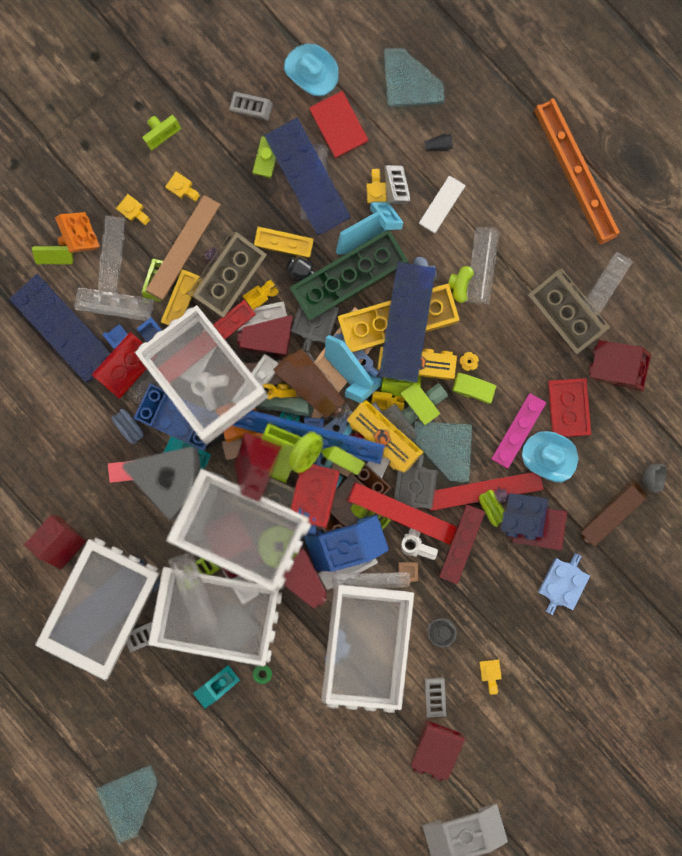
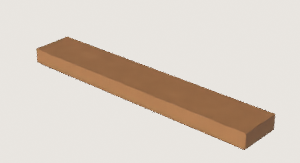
[146,195,220,301]

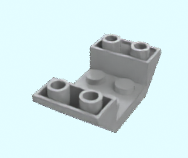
[422,803,508,856]

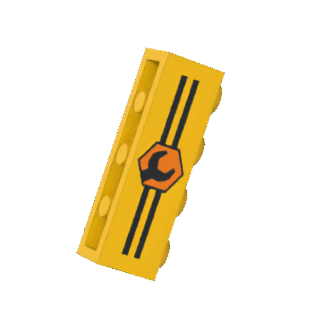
[378,344,457,380]
[347,400,424,473]

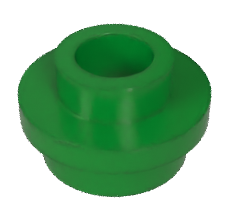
[253,665,272,684]

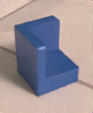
[136,317,162,343]
[102,324,128,349]

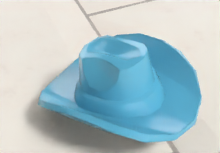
[284,44,338,96]
[522,431,578,483]

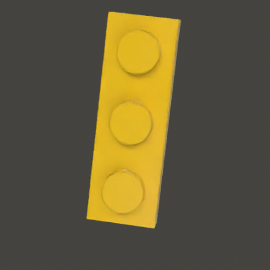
[254,227,314,258]
[161,269,200,326]

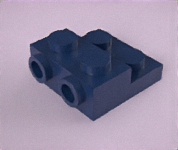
[501,493,548,540]

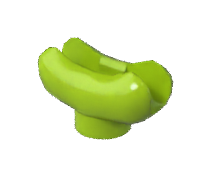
[449,266,474,303]
[479,490,505,527]

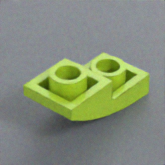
[452,373,496,404]
[400,381,440,425]

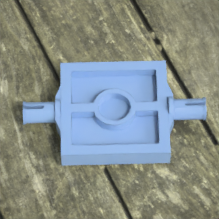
[538,553,590,615]

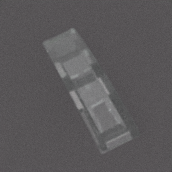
[98,215,126,296]
[586,251,633,314]

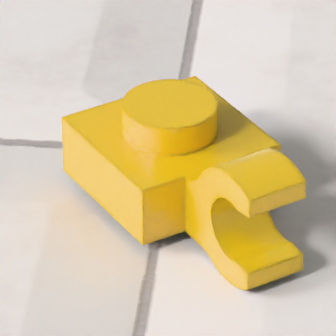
[367,169,387,204]
[165,172,200,202]
[116,194,150,226]
[243,280,279,310]
[263,383,296,399]
[371,391,404,411]
[479,659,501,695]

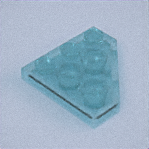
[384,48,444,107]
[413,421,472,482]
[96,764,158,843]

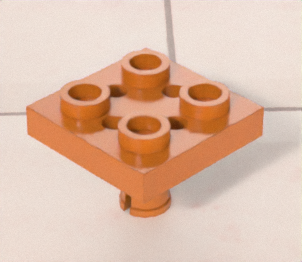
[55,212,100,253]

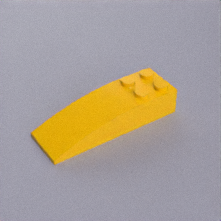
[338,283,460,352]

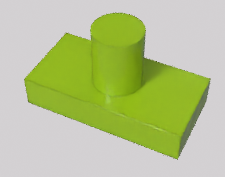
[142,115,182,151]
[253,136,280,178]

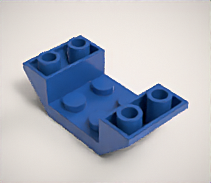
[134,384,220,451]
[304,514,389,572]

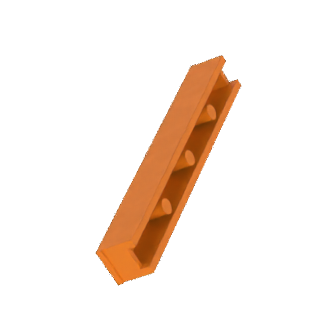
[534,98,620,245]

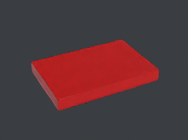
[309,91,369,159]
[92,332,158,399]
[548,378,591,437]
[290,464,340,528]

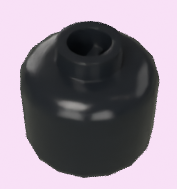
[285,255,315,282]

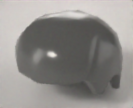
[642,464,666,493]
[427,618,457,648]

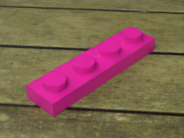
[491,393,546,469]

